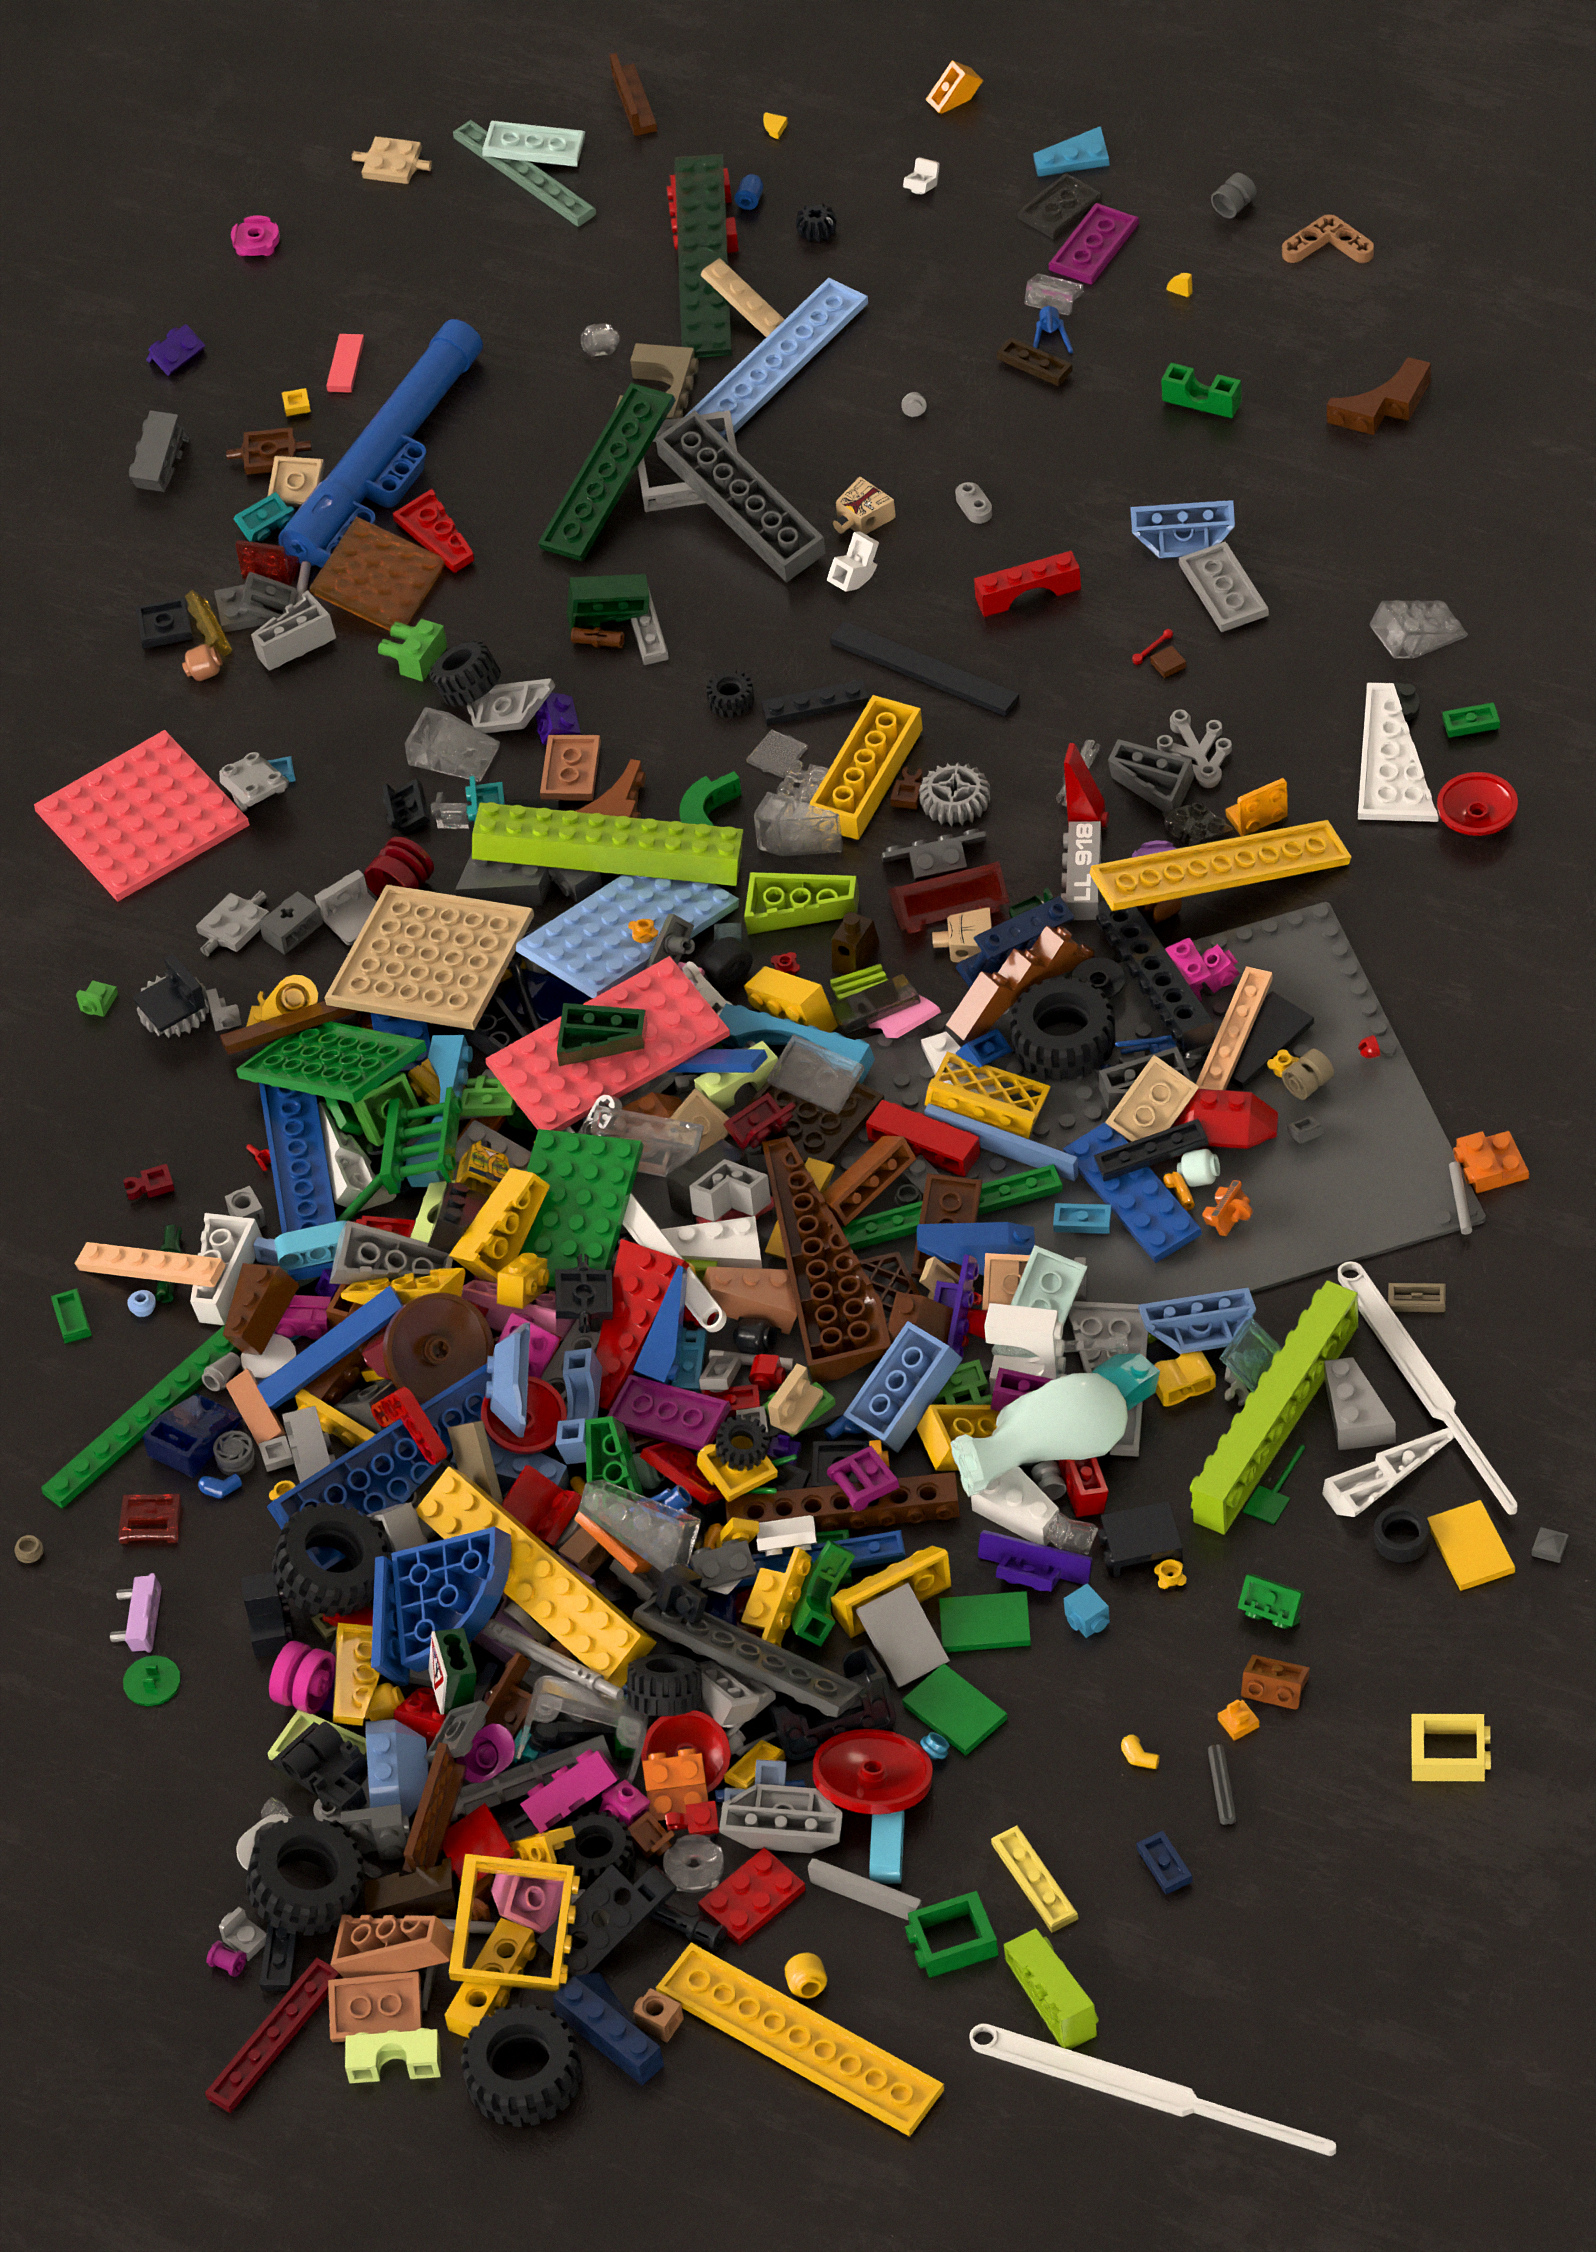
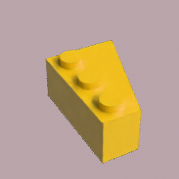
[744,966,838,1033]

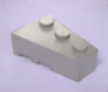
[1324,1357,1396,1450]
[282,1406,335,1483]

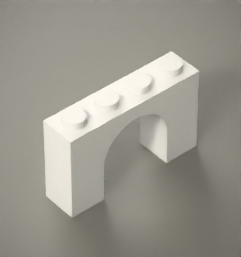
[984,1303,1067,1394]

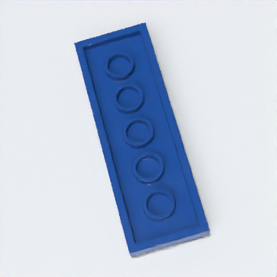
[1063,1122,1202,1264]

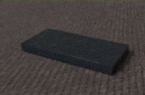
[1201,991,1314,1089]

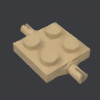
[352,136,432,184]

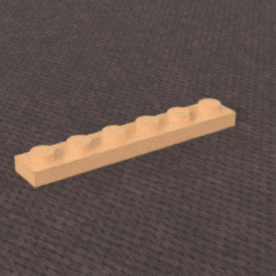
[1196,966,1272,1090]
[75,1242,226,1287]

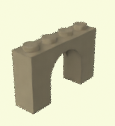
[616,343,699,420]

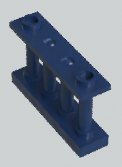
[955,896,1075,988]

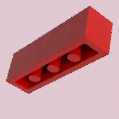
[866,1100,981,1178]

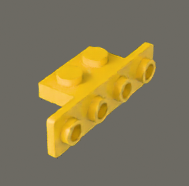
[741,1547,812,1647]

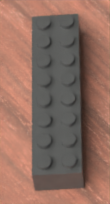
[656,410,826,583]

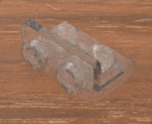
[1024,273,1084,316]

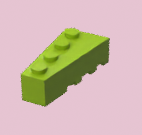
[744,872,859,935]
[1004,1928,1099,2050]

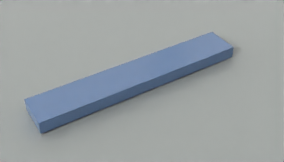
[924,1104,1079,1181]

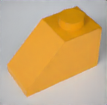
[926,60,983,114]

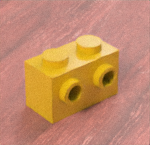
[497,1253,550,1309]

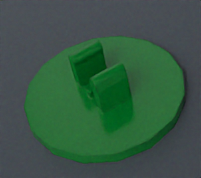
[123,1655,181,1707]

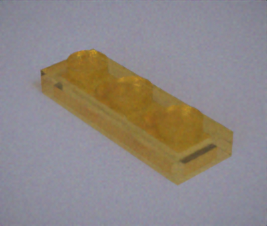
[185,590,232,657]

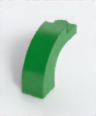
[679,771,742,826]
[791,1540,855,1647]

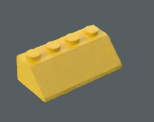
[831,1546,952,1638]

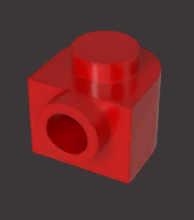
[749,1354,786,1391]

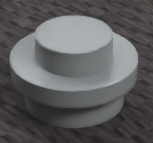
[901,392,927,417]

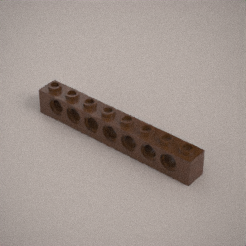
[725,1472,960,1539]

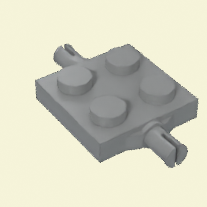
[196,890,270,956]

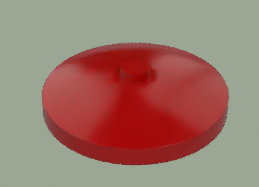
[812,1729,933,1814]

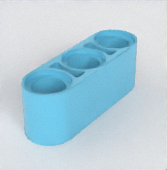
[274,1221,347,1270]
[870,1810,905,1884]

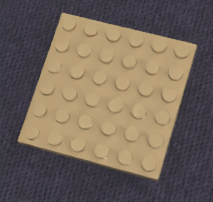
[324,884,534,1030]

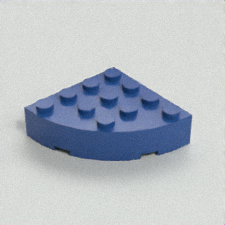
[391,1527,511,1672]

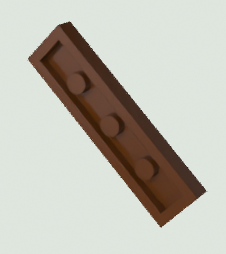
[609,53,657,136]

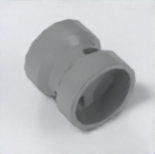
[1031,1460,1067,1501]

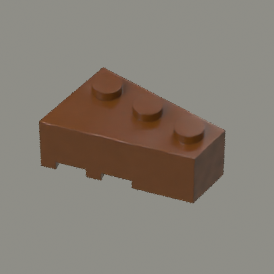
[223,1263,299,1355]

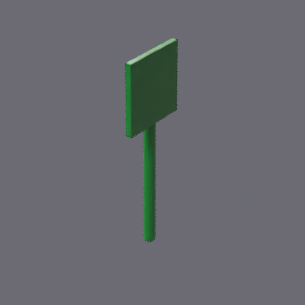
[1243,1444,1305,1525]

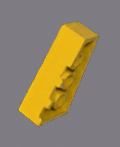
[449,1168,550,1283]

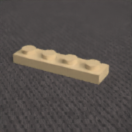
[701,258,785,338]

